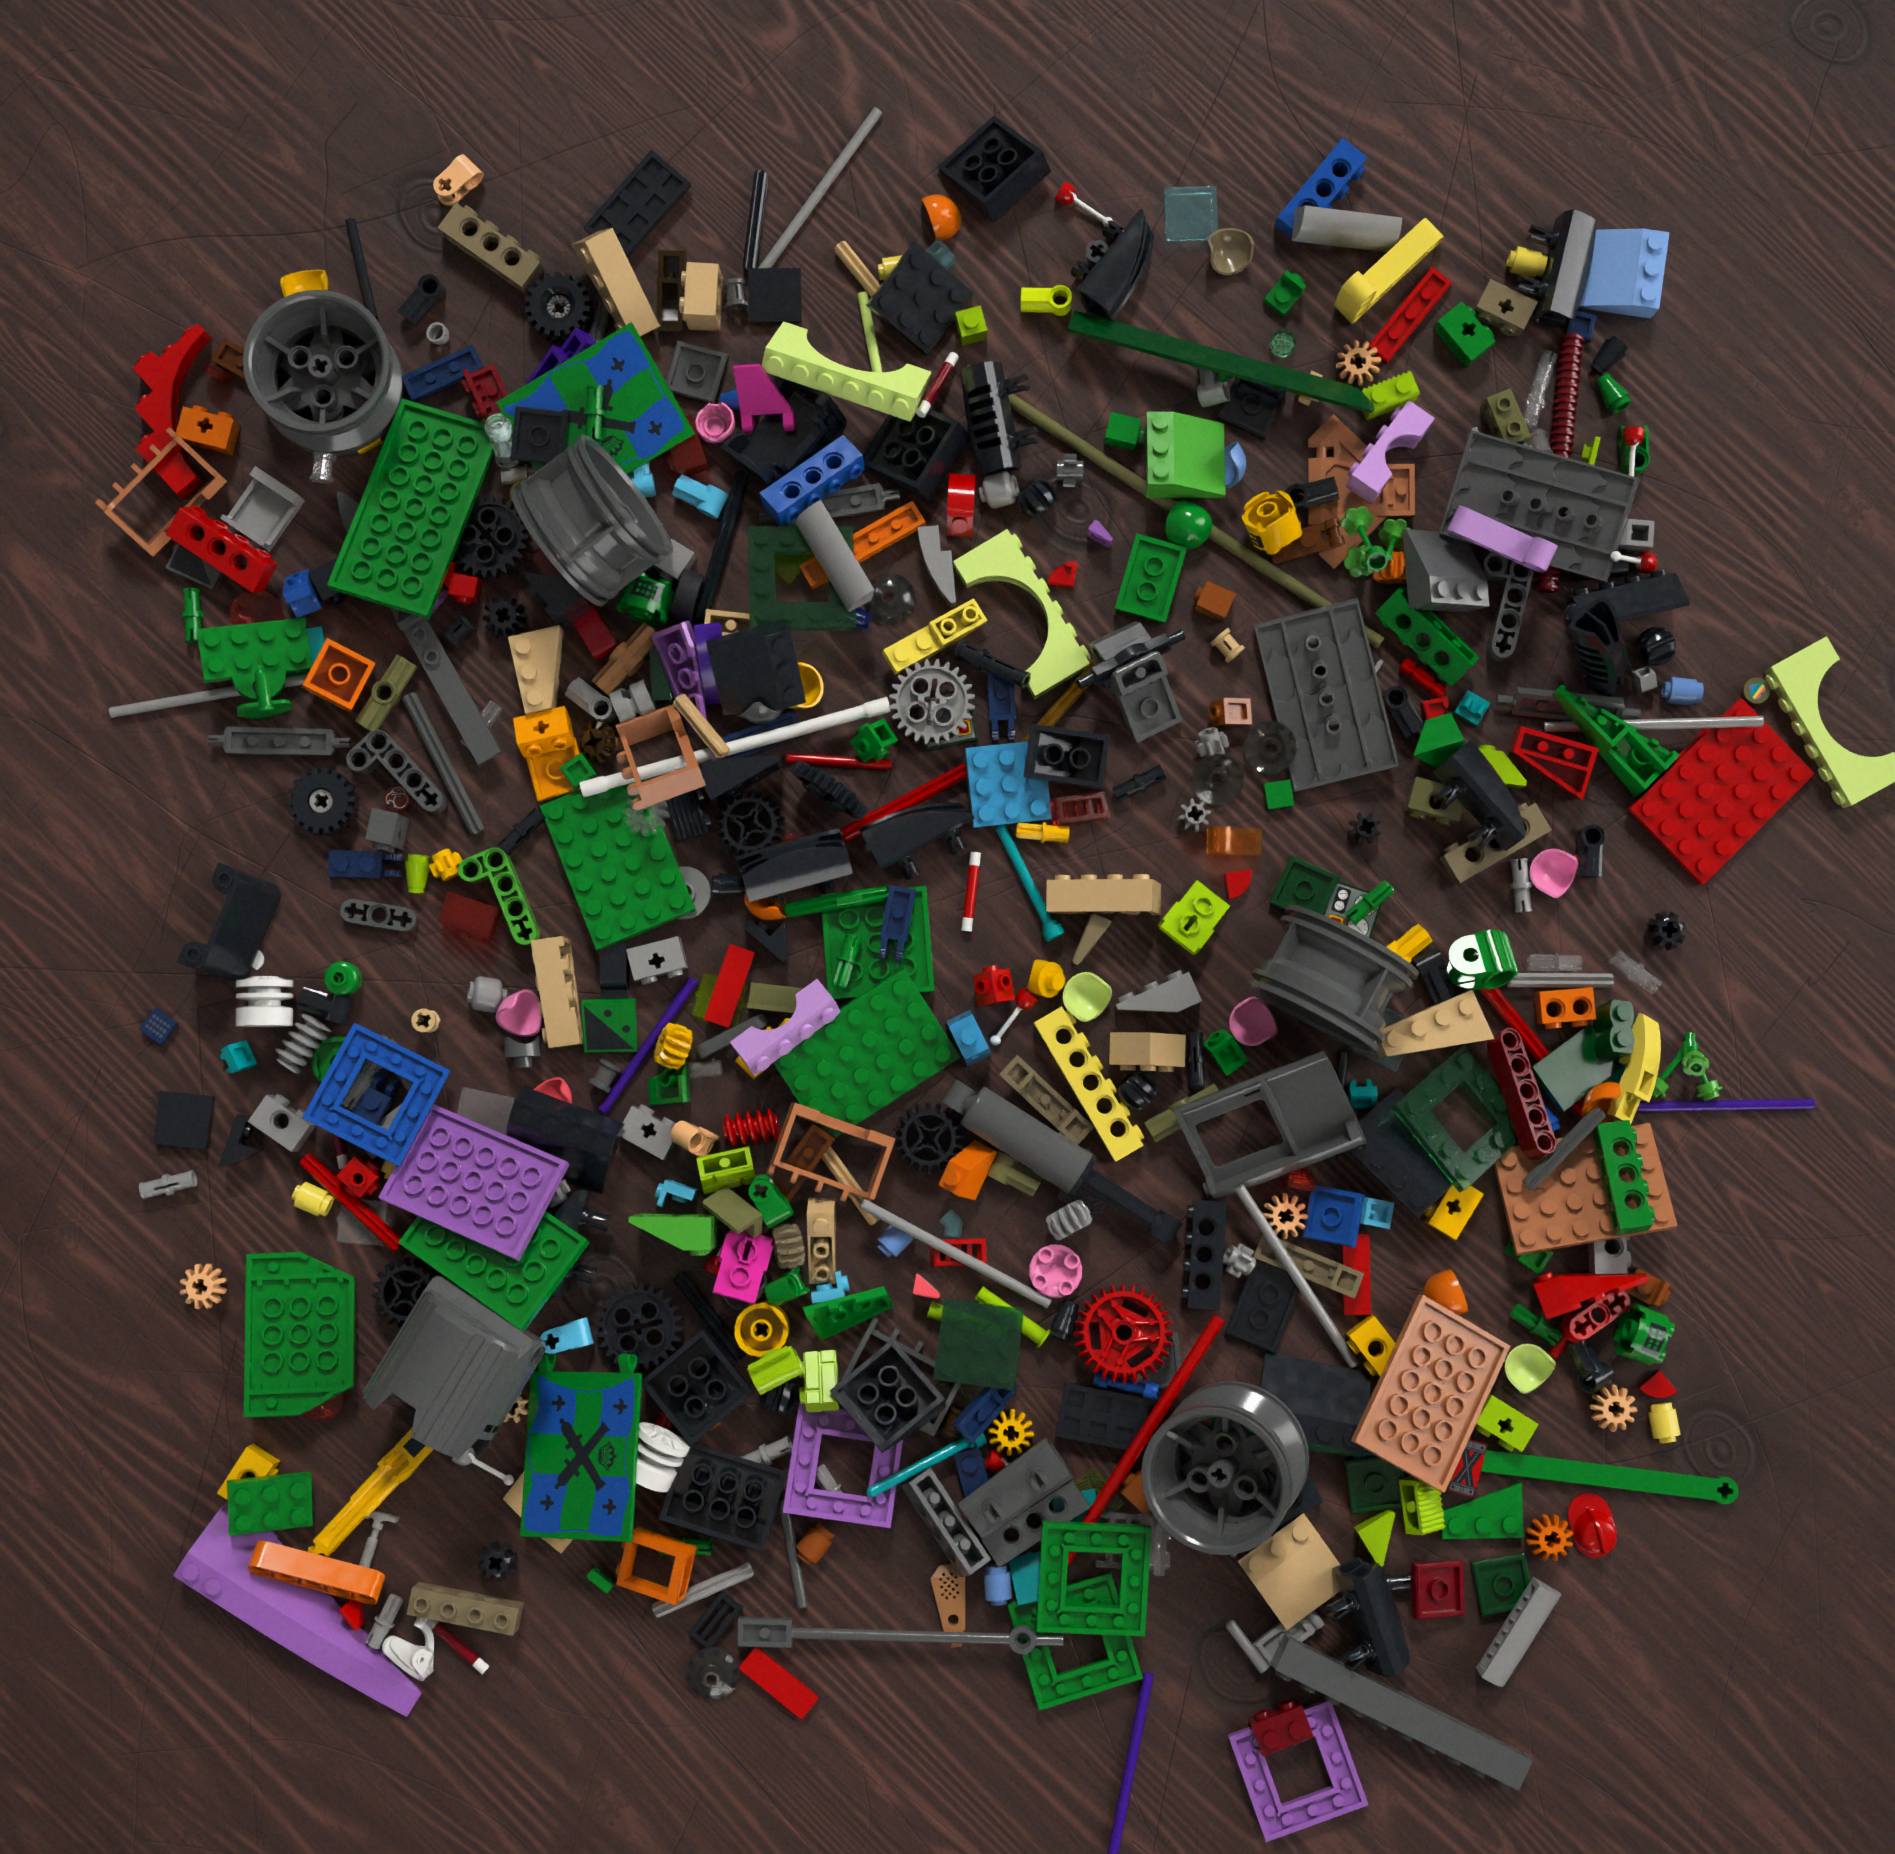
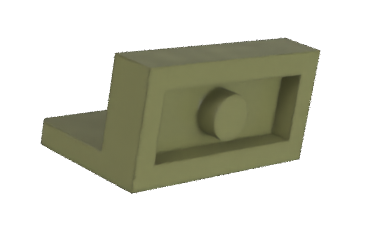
[746,982,803,1014]
[703,1186,762,1238]

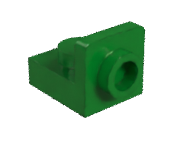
[1263,270,1306,318]
[1203,1029,1248,1076]
[1504,1238,1553,1275]

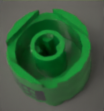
[616,573,675,627]
[1613,1303,1675,1365]

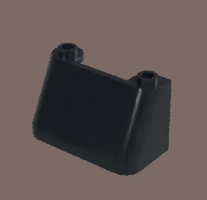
[721,377,847,488]
[177,862,281,981]

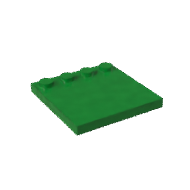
[821,886,935,1000]

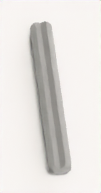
[1507,973,1614,988]
[652,1562,754,1618]

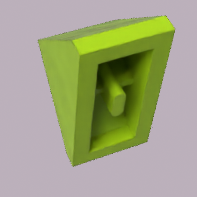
[1354,1509,1395,1567]

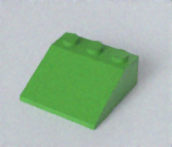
[1145,412,1226,498]
[629,1214,719,1256]

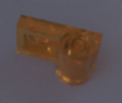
[1207,826,1262,856]

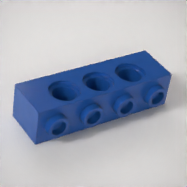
[1274,138,1367,245]
[760,435,865,528]

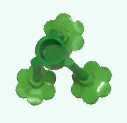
[1340,506,1410,577]

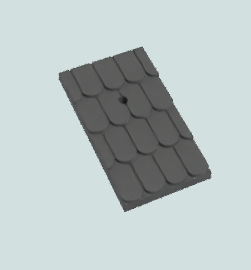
[1439,430,1640,583]
[1254,598,1399,792]

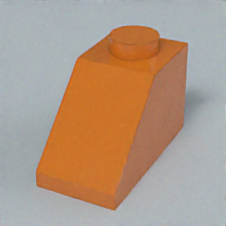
[938,1140,997,1200]

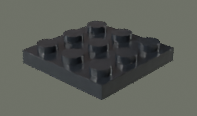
[866,242,974,356]

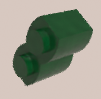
[1594,999,1634,1060]

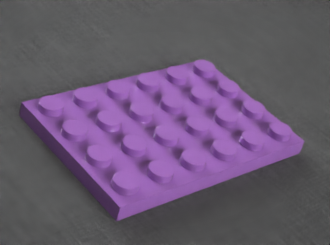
[378,1104,570,1262]

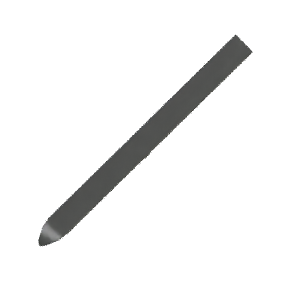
[337,491,502,766]

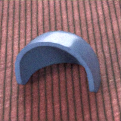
[1224,441,1246,488]

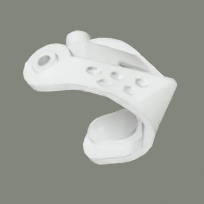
[382,1617,434,1681]

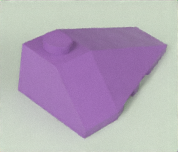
[651,620,707,734]

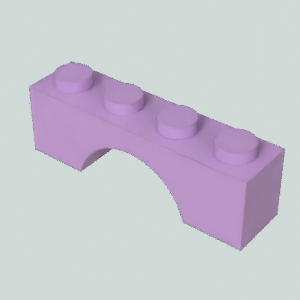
[1346,401,1435,505]
[730,979,841,1076]

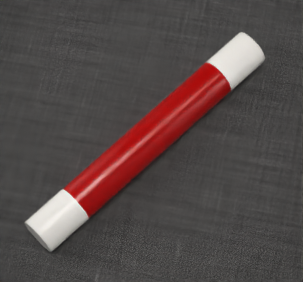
[961,852,981,932]

